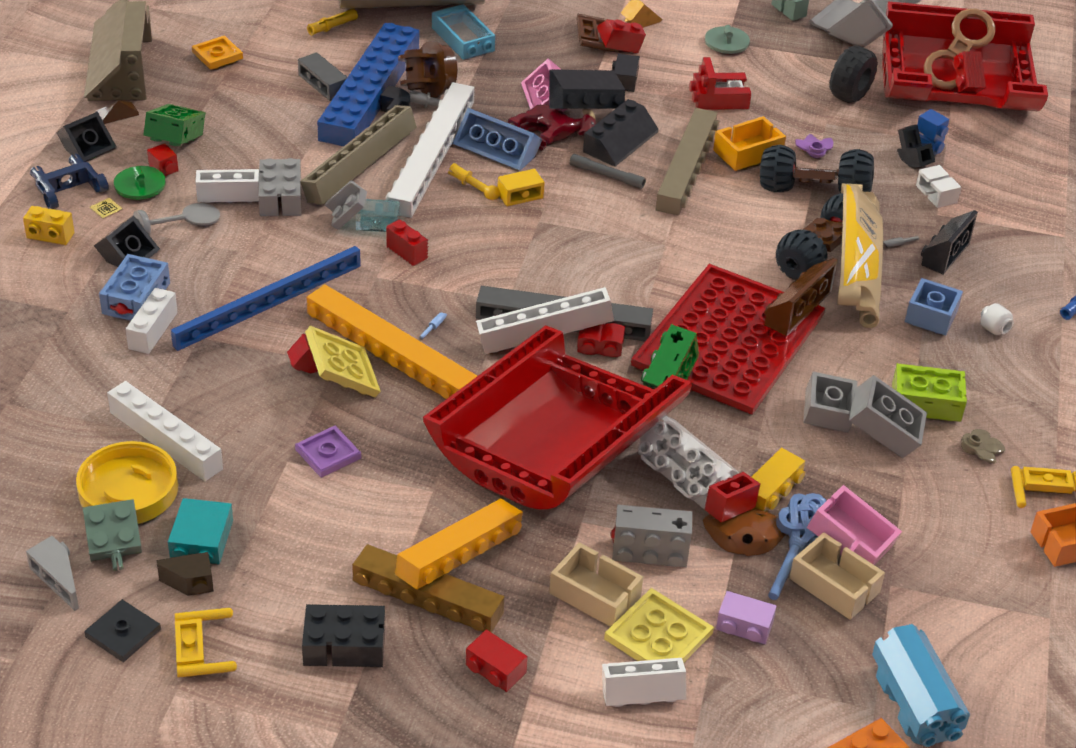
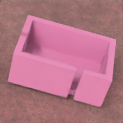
[807,485,902,565]

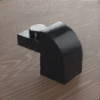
[381,85,411,112]
[897,125,935,167]

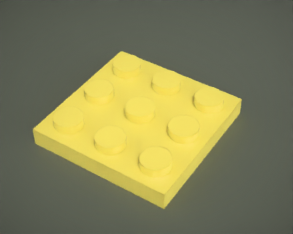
[305,326,381,398]
[604,588,714,663]

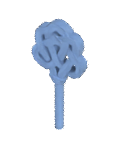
[768,493,826,600]

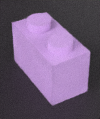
[716,591,776,645]

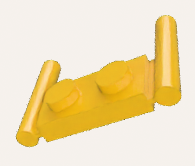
[1011,466,1076,508]
[175,608,237,678]

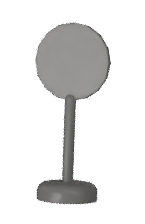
[133,203,220,236]

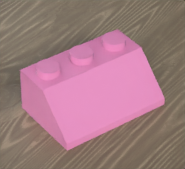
[521,59,567,112]

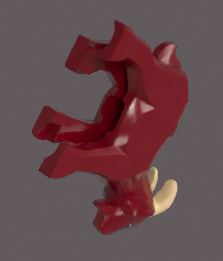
[508,104,596,150]

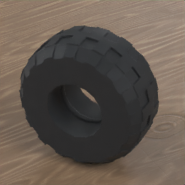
[829,45,878,103]

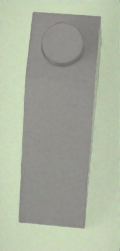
[26,536,79,611]

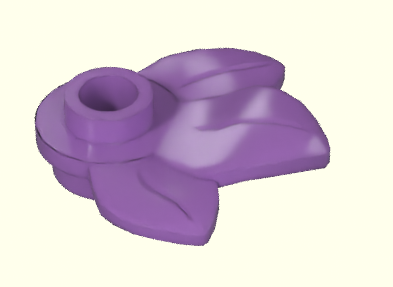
[795,134,833,158]

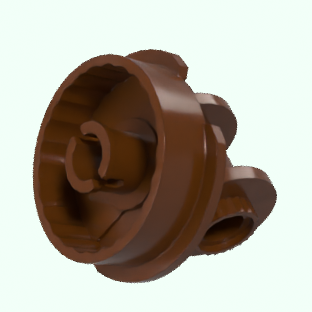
[398,41,458,98]

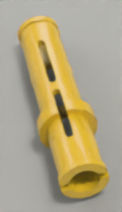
[307,9,358,36]

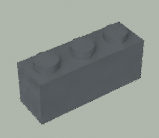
[298,52,347,101]

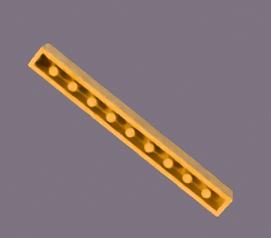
[306,284,477,399]

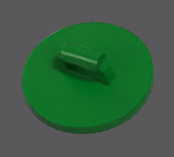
[114,166,166,200]

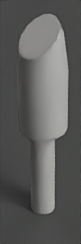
[883,236,919,247]

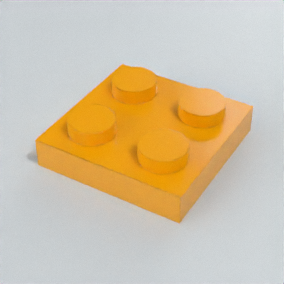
[192,35,243,70]

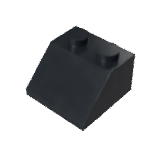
[56,111,117,162]
[94,215,160,267]

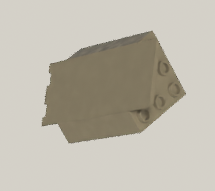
[84,0,152,101]

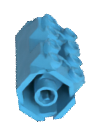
[872,624,970,747]

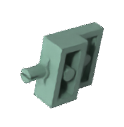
[82,499,142,571]

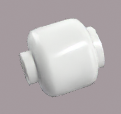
[980,303,1014,335]

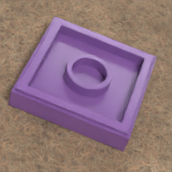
[295,426,361,478]

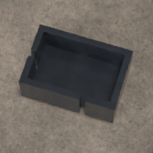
[302,604,385,667]

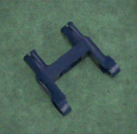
[30,154,109,209]

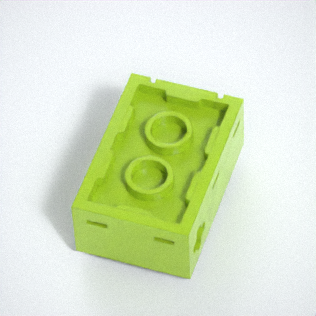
[892,363,967,422]

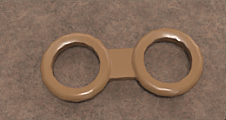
[924,9,995,90]

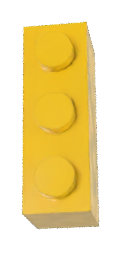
[751,447,805,516]

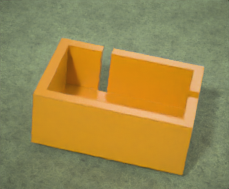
[713,116,786,171]

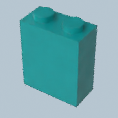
[168,498,233,564]

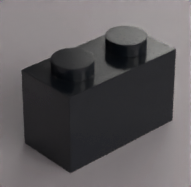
[612,54,640,92]

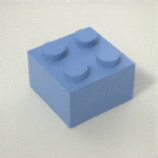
[905,278,963,336]

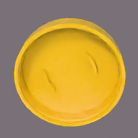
[76,441,178,524]

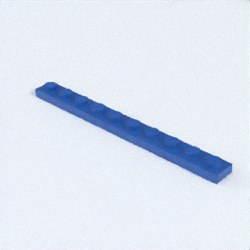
[171,246,361,351]

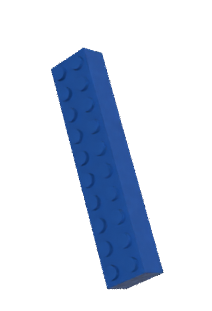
[317,23,419,146]

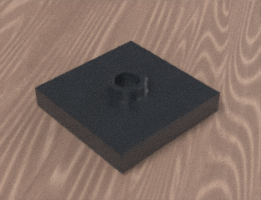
[84,599,161,663]

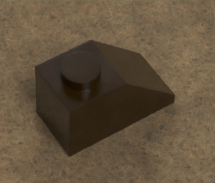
[156,552,214,596]

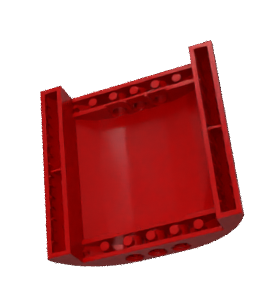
[423,325,692,509]

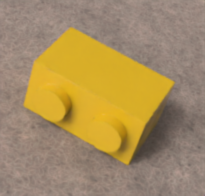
[497,169,545,207]

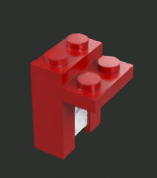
[689,57,752,110]

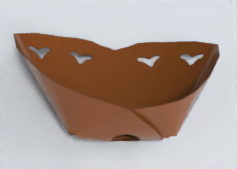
[703,509,786,556]

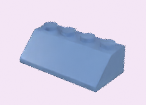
[452,108,542,171]

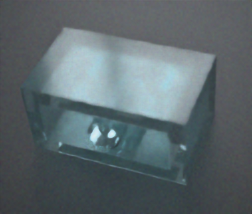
[356,199,400,232]

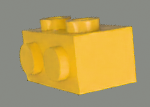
[23,206,75,245]

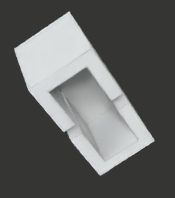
[916,165,961,208]

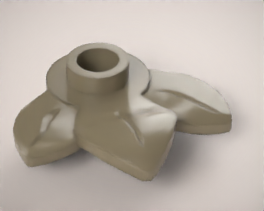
[961,429,1005,464]

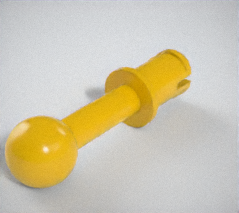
[448,163,500,200]

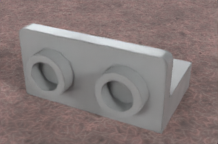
[325,180,367,230]

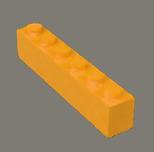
[395,498,523,590]

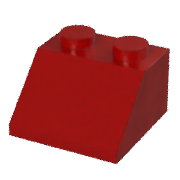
[597,19,646,53]

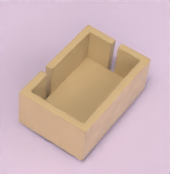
[789,532,885,620]
[549,542,644,627]

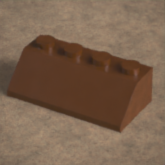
[764,258,838,336]

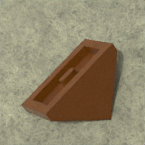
[95,101,139,124]

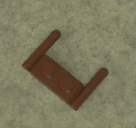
[576,13,619,52]

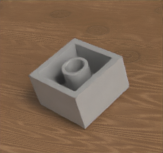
[803,372,857,433]

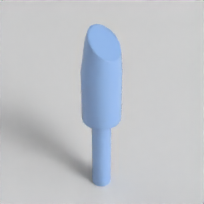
[419,313,447,339]

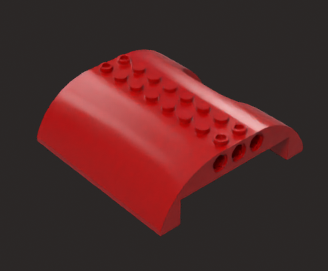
[882,1,1048,112]

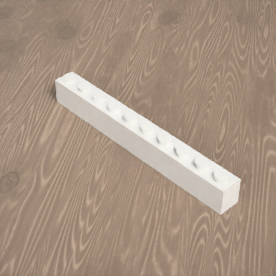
[386,82,474,218]

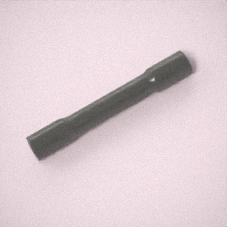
[570,154,646,189]

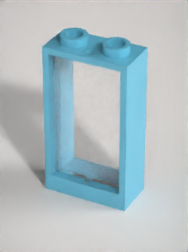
[432,4,495,60]

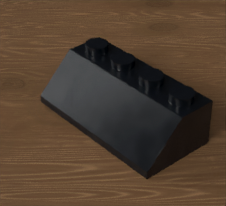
[549,69,625,109]
[583,99,659,167]

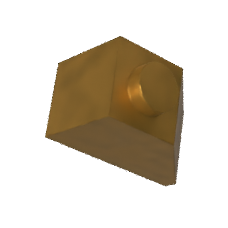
[621,0,663,28]

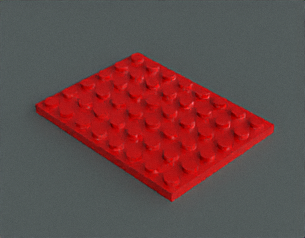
[631,263,826,415]

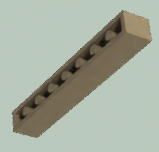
[300,105,417,205]
[656,108,720,215]

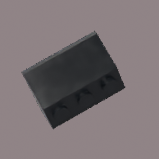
[921,210,978,275]

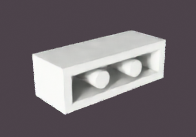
[196,169,259,203]
[126,288,178,354]
[602,658,686,707]

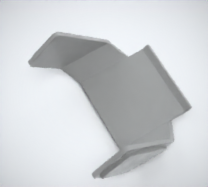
[810,0,921,47]

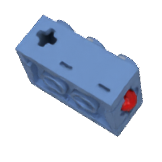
[99,254,170,320]

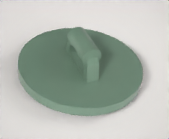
[705,25,750,54]

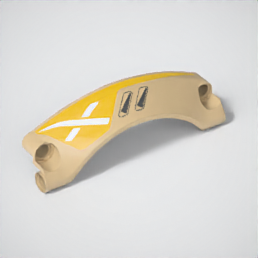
[838,183,883,328]

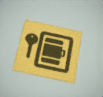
[90,198,123,218]

